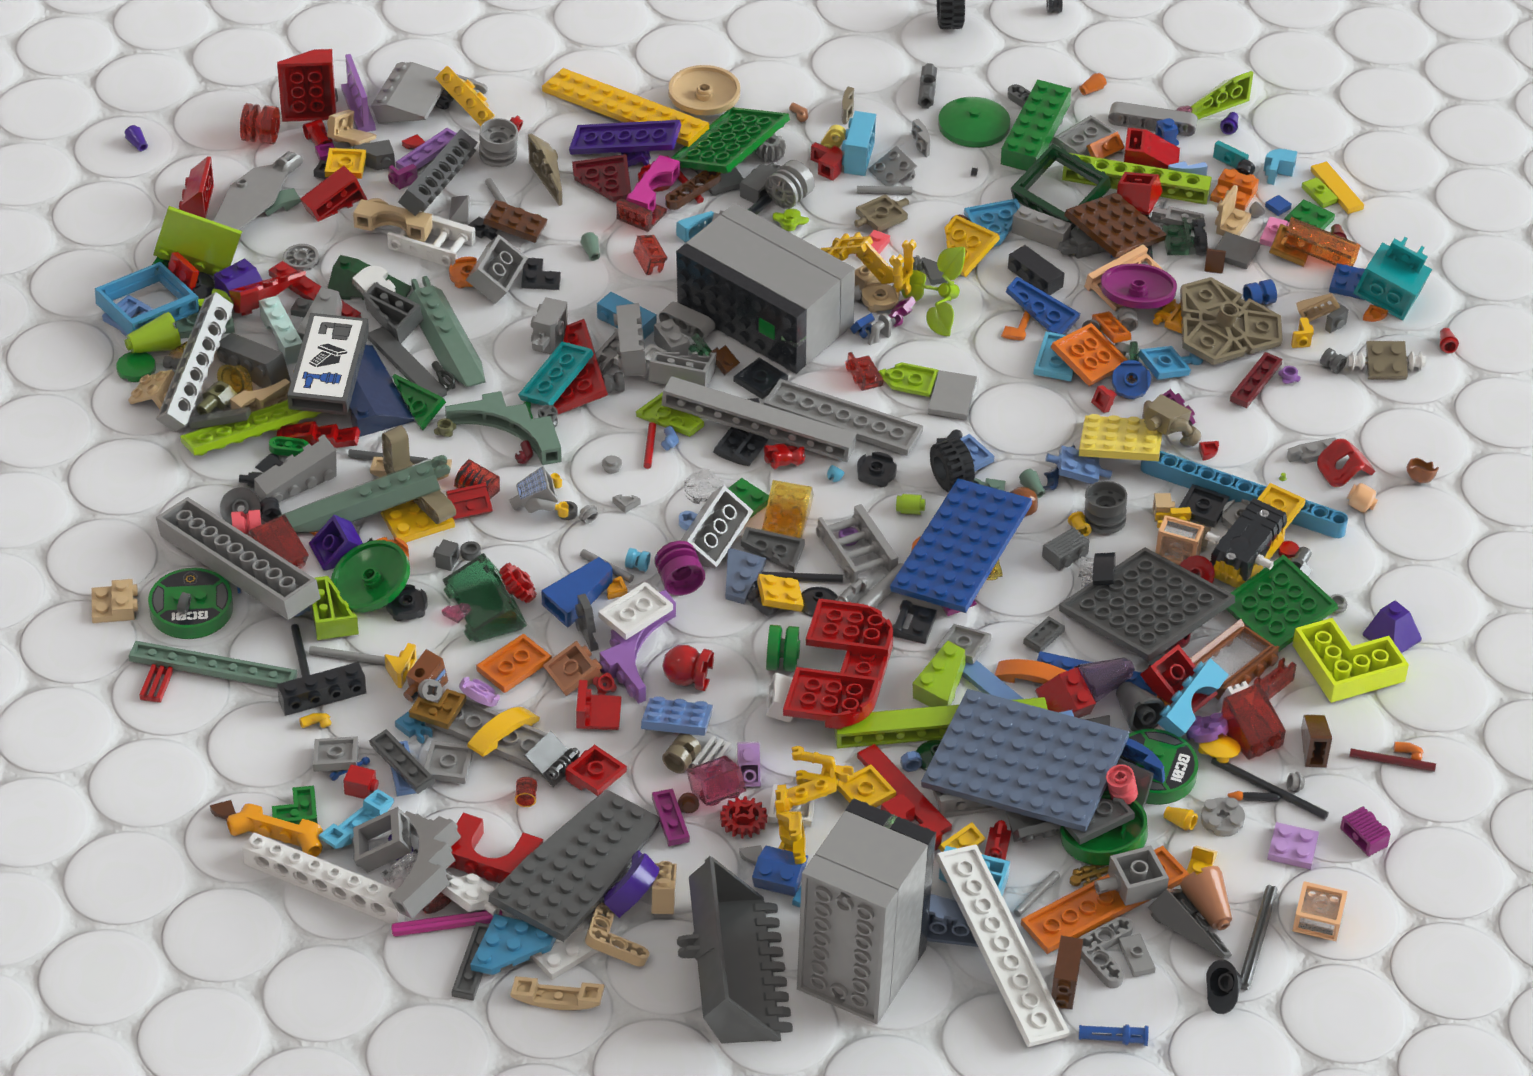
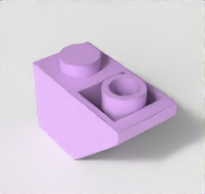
[737,742,761,787]

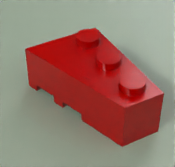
[300,166,368,222]

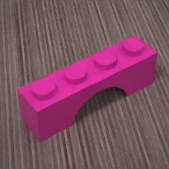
[626,155,680,218]

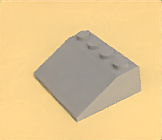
[371,62,444,123]

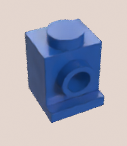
[1155,118,1179,146]

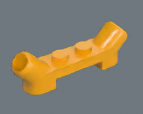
[227,803,323,857]

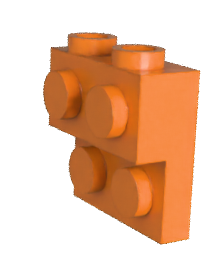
[1210,168,1259,211]

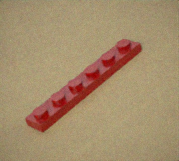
[269,261,361,318]

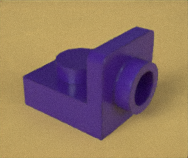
[621,151,651,167]

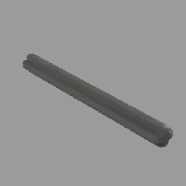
[1241,885,1278,990]

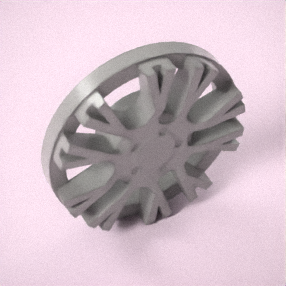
[283,244,319,270]

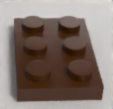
[483,200,548,243]

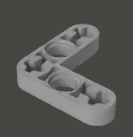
[1079,917,1133,988]

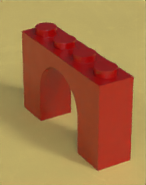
[449,812,543,884]

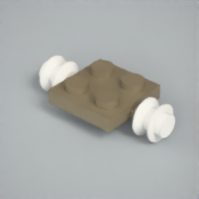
[1347,341,1426,380]

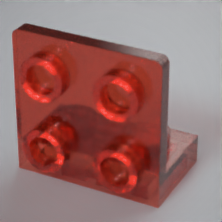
[616,198,667,232]

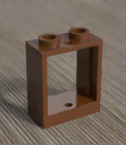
[1051,935,1083,1010]

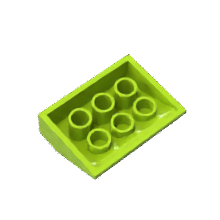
[153,206,242,276]

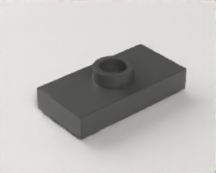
[1023,616,1065,653]

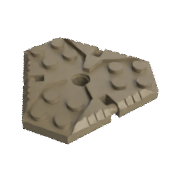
[1180,277,1283,365]

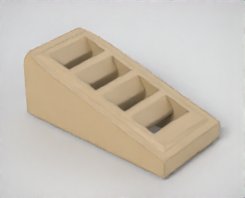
[1296,293,1340,322]

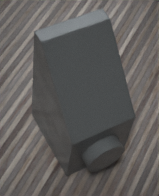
[353,140,395,170]

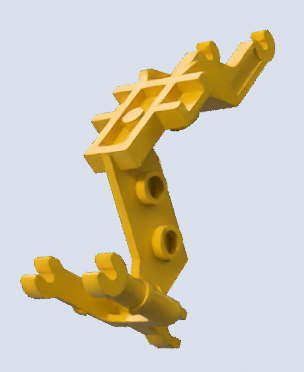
[821,232,916,295]
[775,746,854,864]

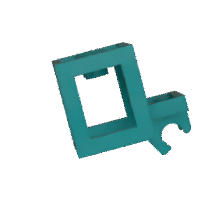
[1353,237,1432,320]

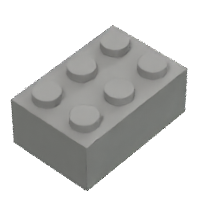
[466,234,528,304]

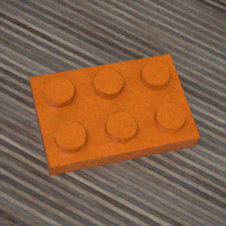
[476,634,552,693]

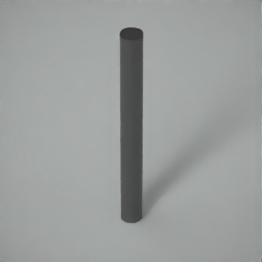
[348,449,428,464]

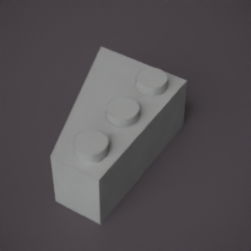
[297,286,343,341]

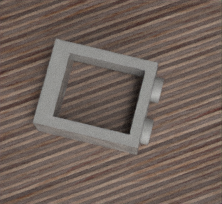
[352,807,412,873]

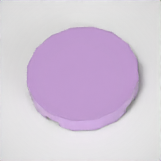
[459,677,500,707]

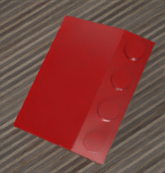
[277,49,337,122]

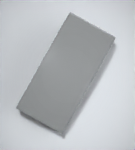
[911,119,930,157]

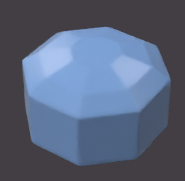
[900,751,922,772]

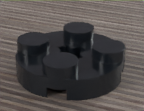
[1192,218,1208,256]
[857,452,897,487]
[386,584,428,621]

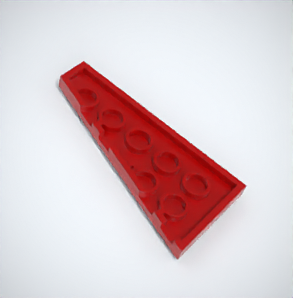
[554,319,608,414]

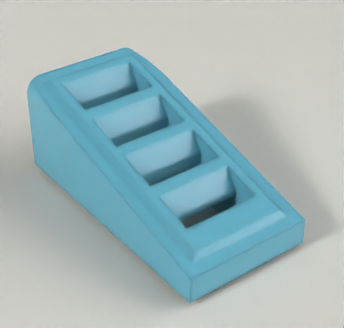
[676,211,714,242]

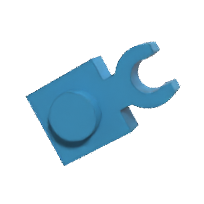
[395,711,433,744]

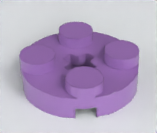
[1186,713,1229,743]

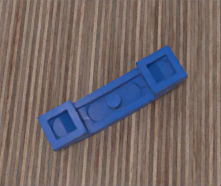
[1121,738,1165,783]

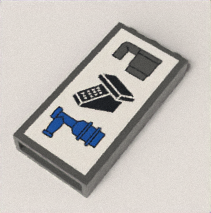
[287,313,369,415]

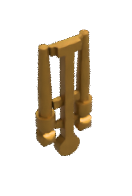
[1069,865,1109,887]

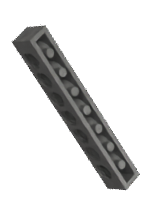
[398,129,478,216]

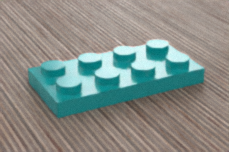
[518,341,594,406]

